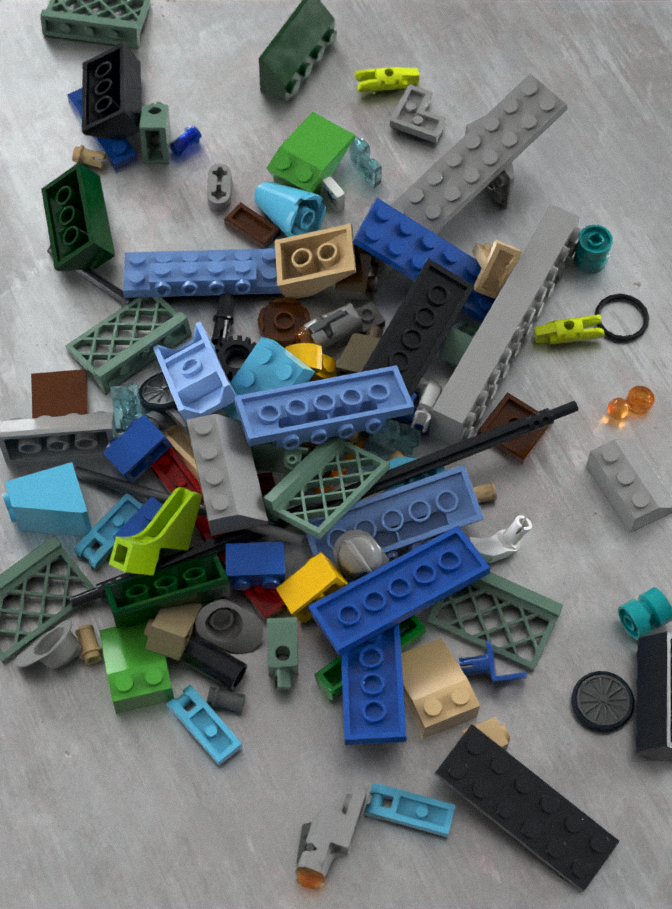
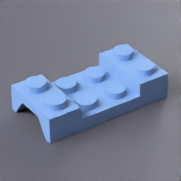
[153,322,236,423]

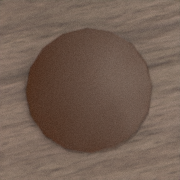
[258,298,311,348]

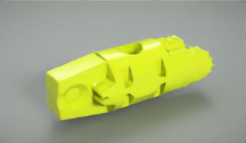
[354,67,420,93]
[534,314,605,344]

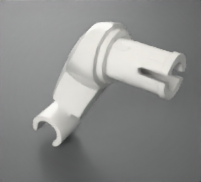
[411,377,442,432]
[470,515,532,563]

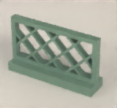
[40,0,150,48]
[65,297,192,394]
[263,436,390,539]
[0,535,95,663]
[427,572,563,671]

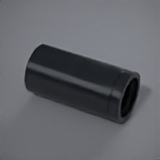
[181,636,247,690]

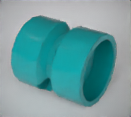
[574,225,613,274]
[618,587,672,640]

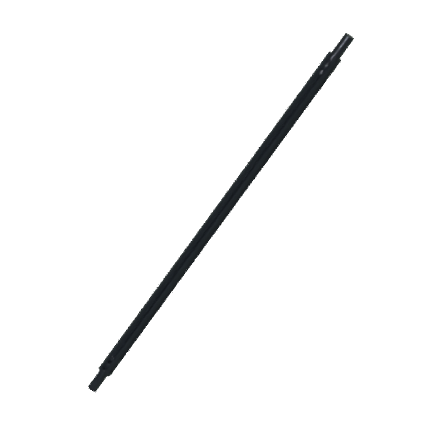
[69,401,578,609]

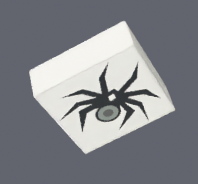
[322,176,345,212]

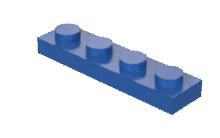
[67,88,138,170]

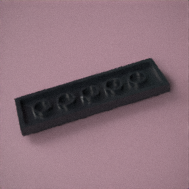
[361,258,475,422]
[434,724,620,892]

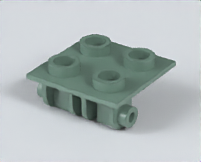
[251,442,308,477]

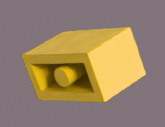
[276,552,348,623]

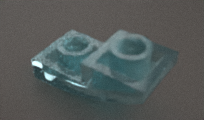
[348,132,382,188]

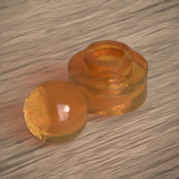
[607,386,655,419]

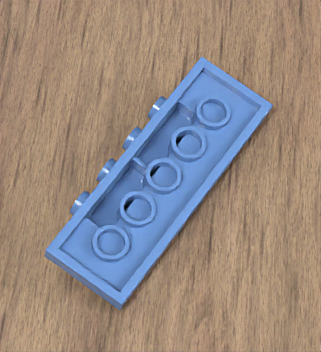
[123,248,282,298]
[234,365,414,450]
[305,465,484,569]

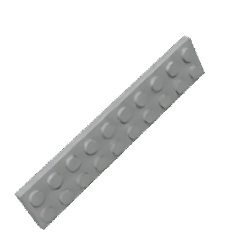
[376,74,568,288]

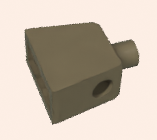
[336,325,383,377]

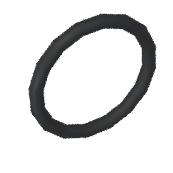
[595,293,650,341]

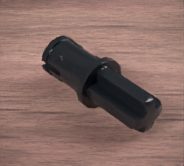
[211,293,235,345]

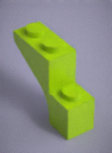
[109,487,202,576]

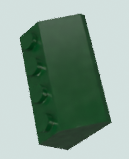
[259,0,337,102]
[41,163,115,271]
[104,552,230,628]

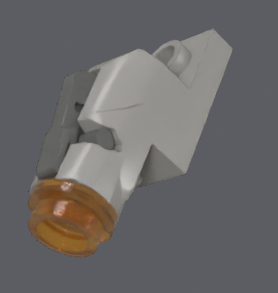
[294,301,385,349]
[295,786,367,889]

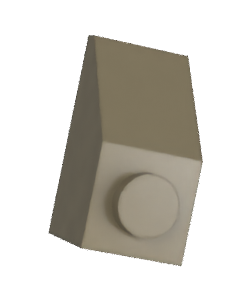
[144,603,203,661]

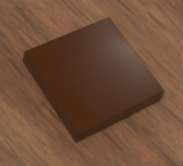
[31,369,89,419]
[477,392,553,465]

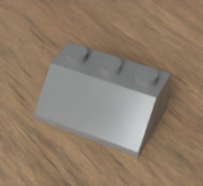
[586,440,672,533]

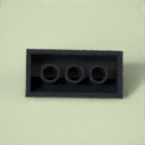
[82,43,141,141]
[635,631,672,762]

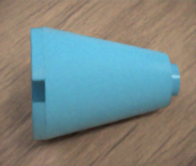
[254,181,326,237]

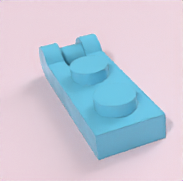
[74,493,143,570]
[166,685,242,766]
[364,784,456,837]

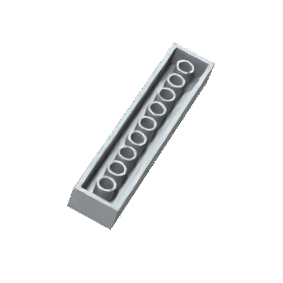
[429,204,581,446]

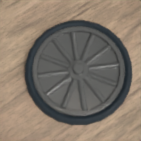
[138,372,177,410]
[572,671,634,731]

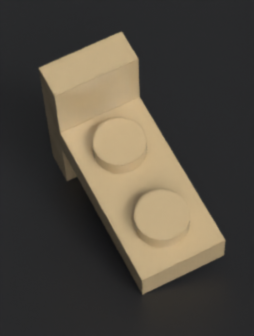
[472,240,522,299]

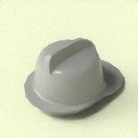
[333,530,390,581]
[195,599,263,654]
[15,620,82,669]

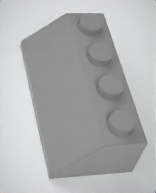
[0,411,117,463]
[187,414,268,536]

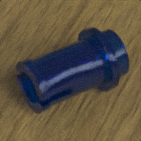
[169,125,202,157]

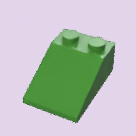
[266,112,356,195]
[99,618,174,714]

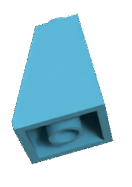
[2,462,92,537]

